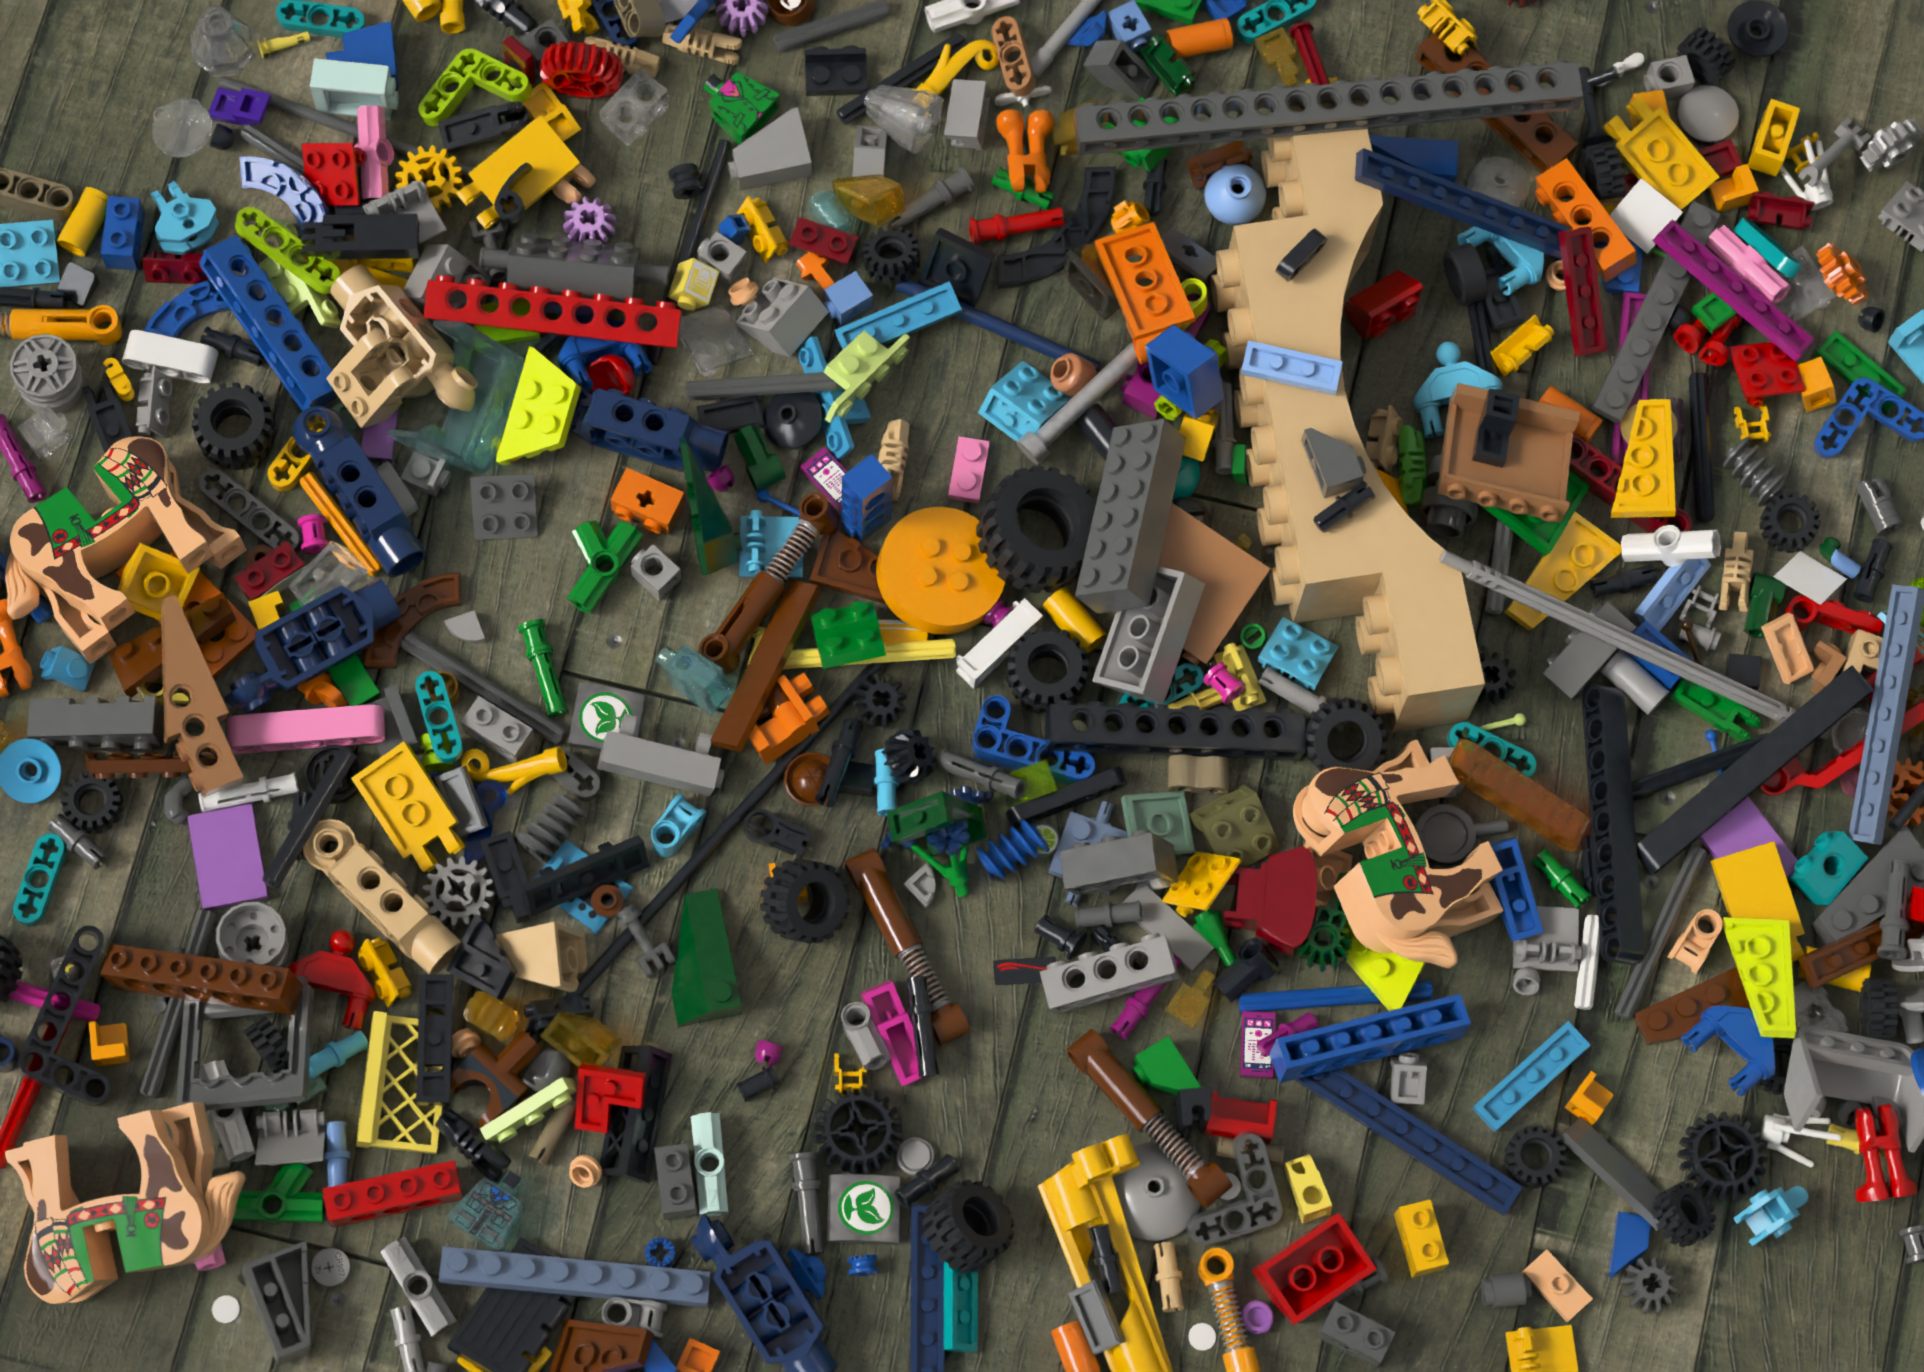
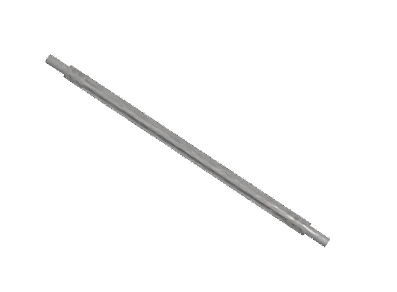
[1439,550,1831,739]

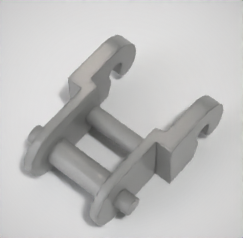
[1679,585,1720,629]

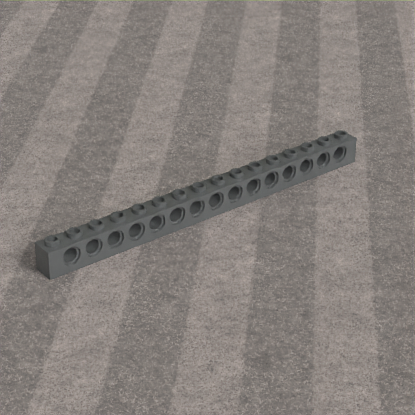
[1074,60,1583,156]

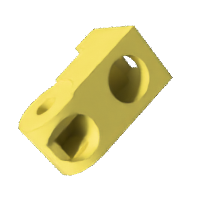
[1284,1154,1332,1225]

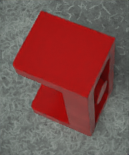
[1204,1091,1277,1144]

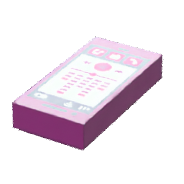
[800,447,847,513]
[1240,1011,1276,1079]

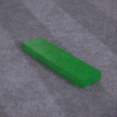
[288,589,381,706]

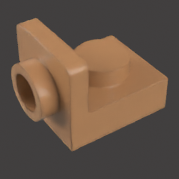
[1810,641,1847,694]

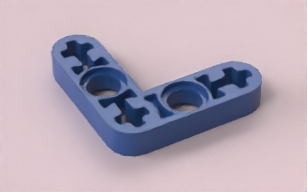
[1814,378,1924,459]

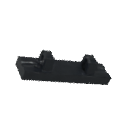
[521,835,649,917]
[416,974,454,1106]

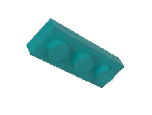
[944,1261,978,1353]

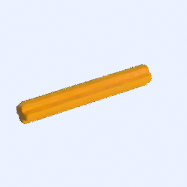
[299,472,383,577]

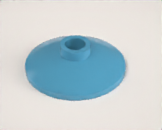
[0,738,62,803]

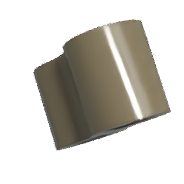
[1167,754,1230,795]

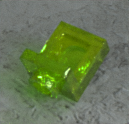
[1010,759,1058,803]

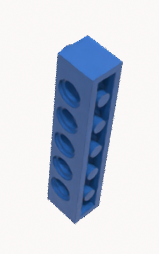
[199,235,337,412]
[1269,994,1471,1083]

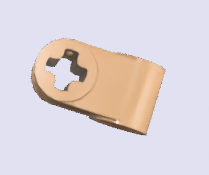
[1667,909,1723,974]

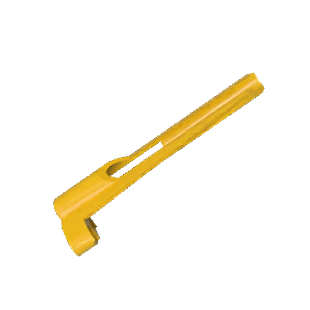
[1037,1133,1173,1372]

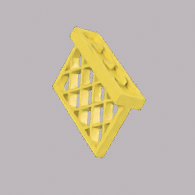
[356,1011,443,1154]

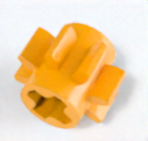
[1111,200,1150,233]

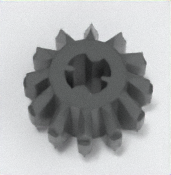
[1620,1257,1678,1314]

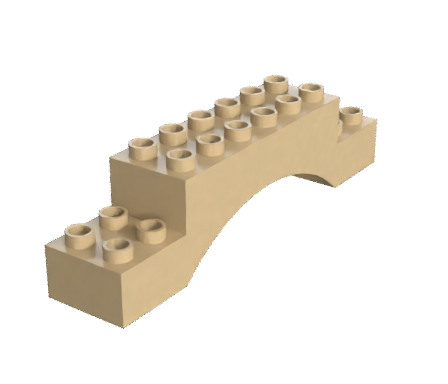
[1211,99,1485,733]

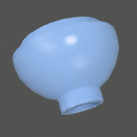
[1204,163,1266,225]

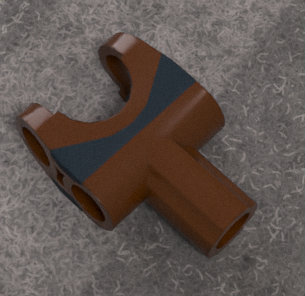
[450,1030,543,1127]

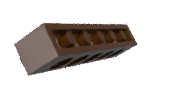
[1415,25,1578,174]
[100,944,303,1015]

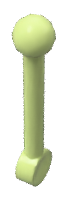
[1461,713,1526,739]

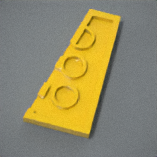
[1611,399,1676,518]
[1504,512,1622,631]

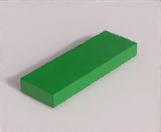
[1814,330,1907,415]

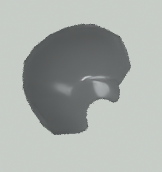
[523,1045,572,1092]

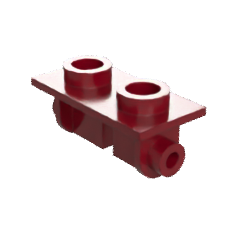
[1747,191,1814,230]
[789,217,858,265]
[142,251,209,284]
[234,541,305,601]

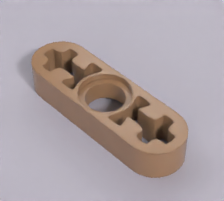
[992,16,1036,97]

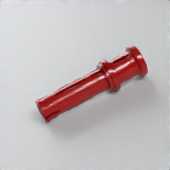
[968,207,1064,245]

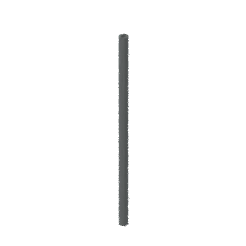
[218,76,475,179]

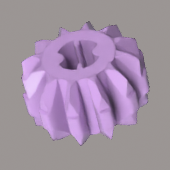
[716,0,768,38]
[563,196,616,244]

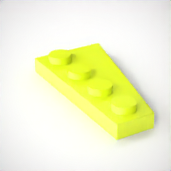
[1722,917,1796,1038]

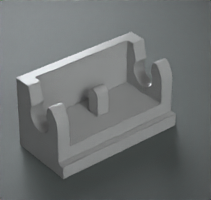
[944,79,991,150]

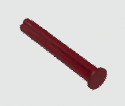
[1289,22,1331,85]

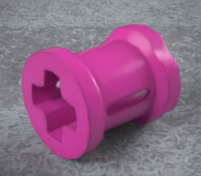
[297,514,330,554]
[1203,662,1246,705]

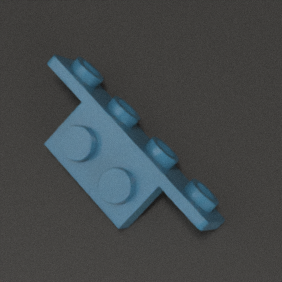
[797,336,871,461]

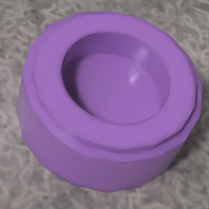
[1240,1300,1274,1335]

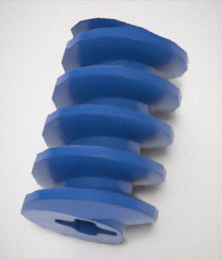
[976,819,1050,883]

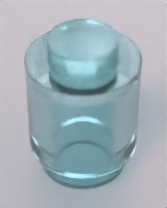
[807,190,852,232]

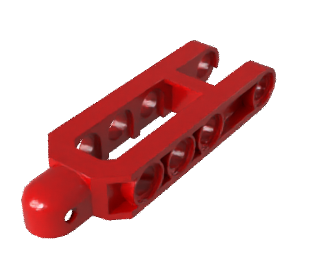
[1759,646,1924,796]

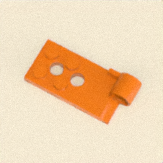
[1095,222,1196,365]
[115,550,258,679]

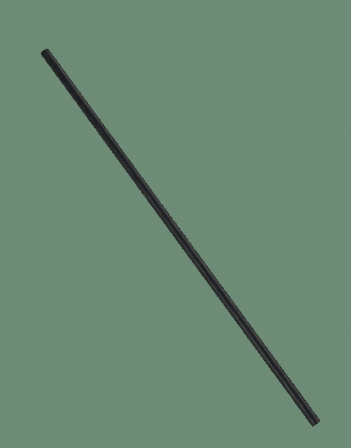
[529,662,887,1044]

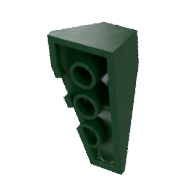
[679,436,742,576]
[671,888,742,1027]

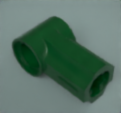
[734,425,786,491]
[1743,572,1786,639]

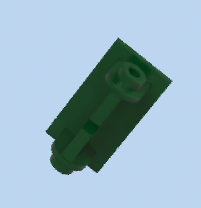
[1137,34,1197,96]

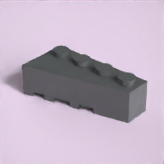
[27,695,164,753]
[1810,824,1924,946]

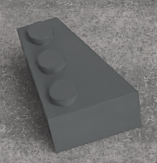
[1543,601,1637,700]
[1060,830,1179,895]
[242,1240,311,1366]

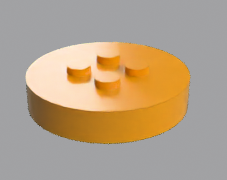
[876,507,1005,635]

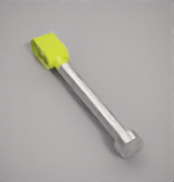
[1016,278,1208,465]

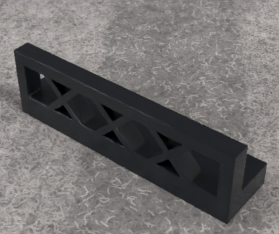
[599,1045,672,1183]

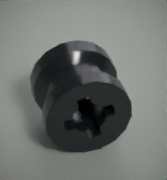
[668,163,704,200]

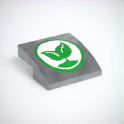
[568,682,646,751]
[827,1174,900,1245]

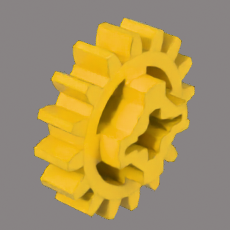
[395,145,464,213]

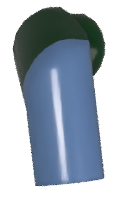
[1819,537,1861,579]

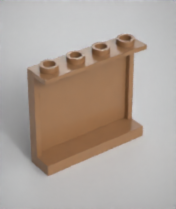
[1437,383,1580,523]
[1113,503,1270,666]

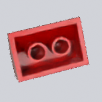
[1251,1213,1376,1325]

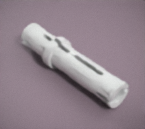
[198,772,299,813]

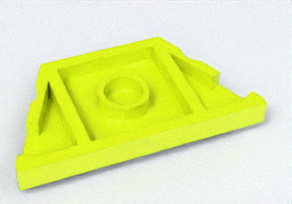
[496,347,581,466]
[1346,922,1426,1011]

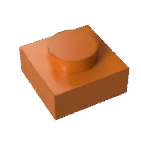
[676,1338,721,1372]

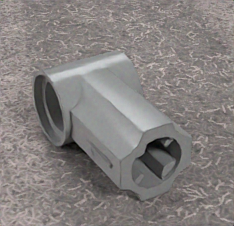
[841,1002,891,1071]

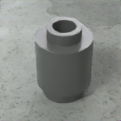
[1481,1272,1532,1309]

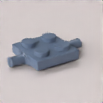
[1048,801,1128,907]

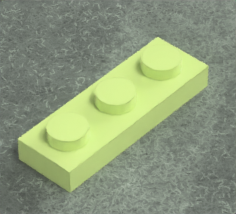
[480,1077,577,1143]

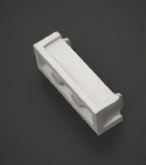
[956,598,1043,689]

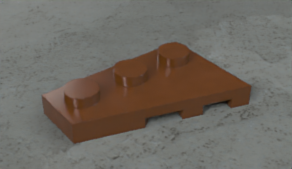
[549,1319,654,1372]

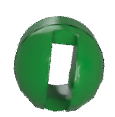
[1240,623,1267,650]

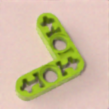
[418,48,533,127]

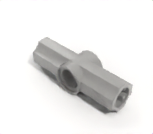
[380,1237,458,1338]

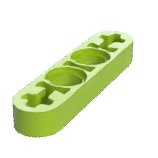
[235,207,341,294]

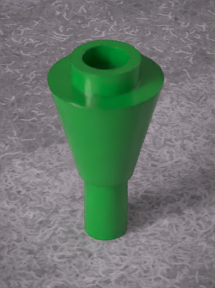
[1192,908,1237,967]

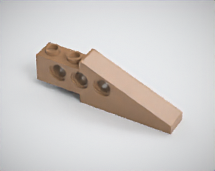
[161,595,243,798]

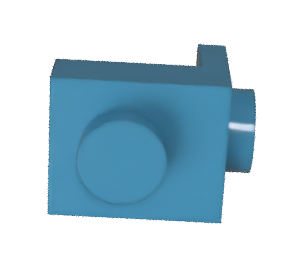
[40,646,96,692]

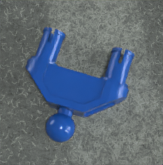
[558,315,653,393]
[1681,1005,1775,1096]

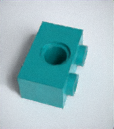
[1788,831,1868,905]

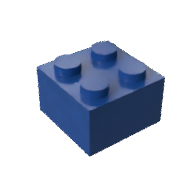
[1145,324,1224,419]

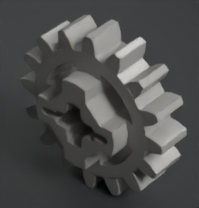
[1860,118,1924,172]
[423,856,495,929]

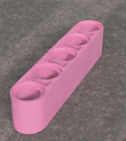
[226,705,385,754]

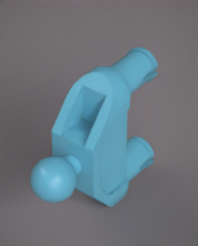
[1457,226,1544,296]
[1413,342,1503,439]

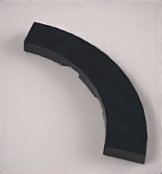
[997,166,1116,289]

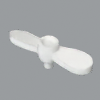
[1597,53,1644,86]
[994,86,1052,108]

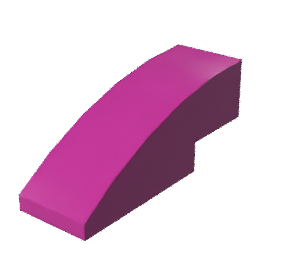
[859,980,922,1086]

